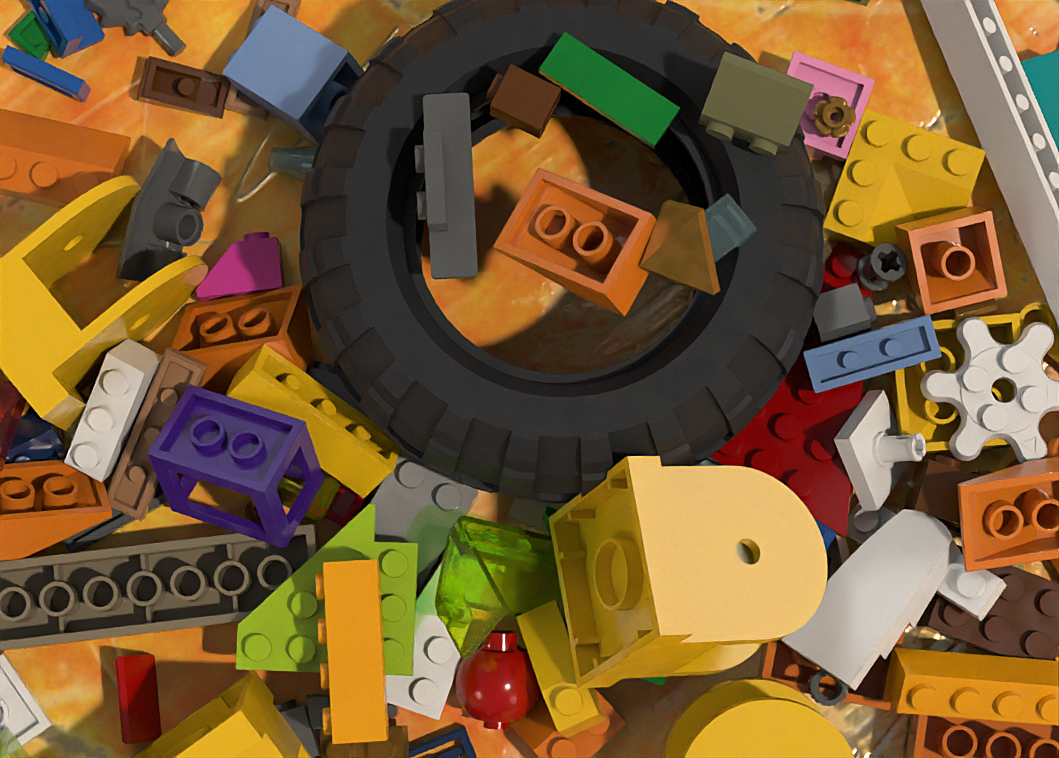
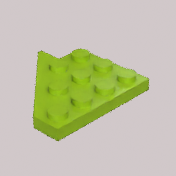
[236,504,419,676]

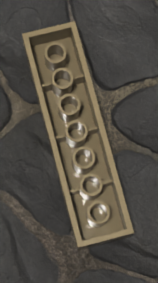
[0,524,320,652]

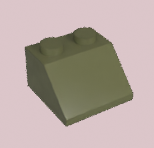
[698,51,814,157]

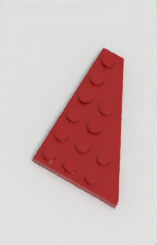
[708,241,876,539]

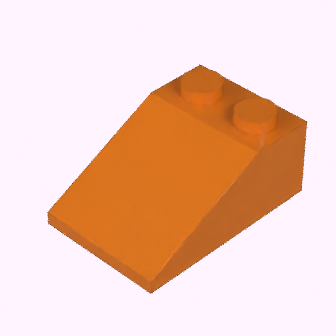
[493,167,657,317]
[957,457,1059,572]
[0,459,112,562]

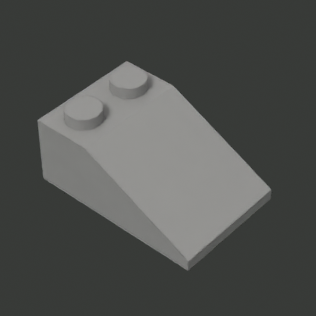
[370,450,479,597]

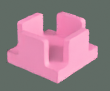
[786,51,875,162]

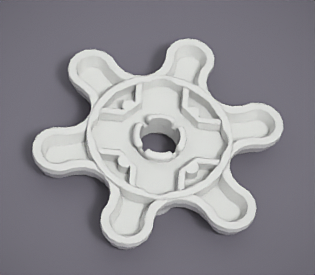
[920,317,1059,463]

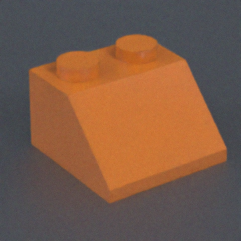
[894,205,1008,315]
[510,688,627,758]

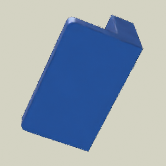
[26,0,105,59]

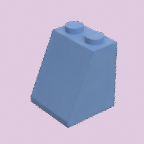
[222,4,365,146]

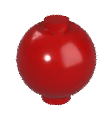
[454,630,541,729]

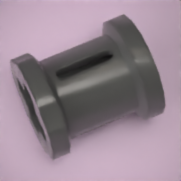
[855,243,907,292]

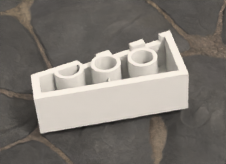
[386,540,497,720]

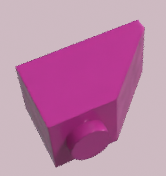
[196,232,285,302]

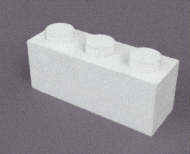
[64,338,163,482]

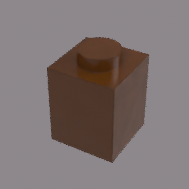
[486,64,561,139]

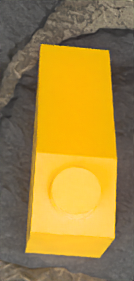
[516,599,607,738]

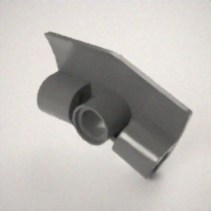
[116,138,222,282]

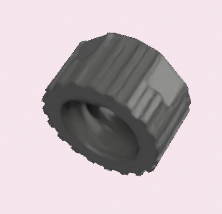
[808,668,849,706]

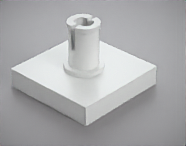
[834,389,926,511]

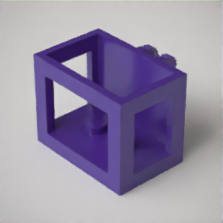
[147,384,325,549]

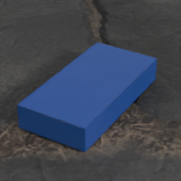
[1,45,91,103]

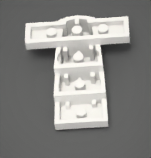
[781,502,1007,691]

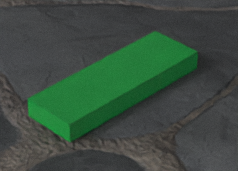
[539,32,680,149]

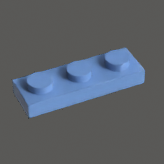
[802,314,942,394]

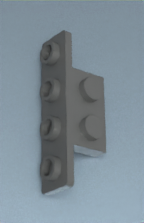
[415,93,478,279]

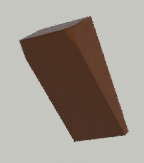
[136,56,231,119]

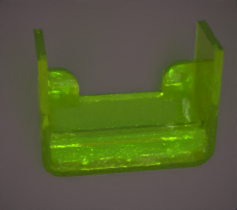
[434,516,566,659]

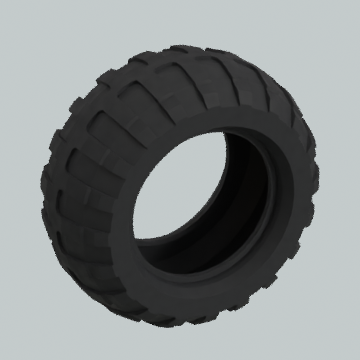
[299,0,825,504]

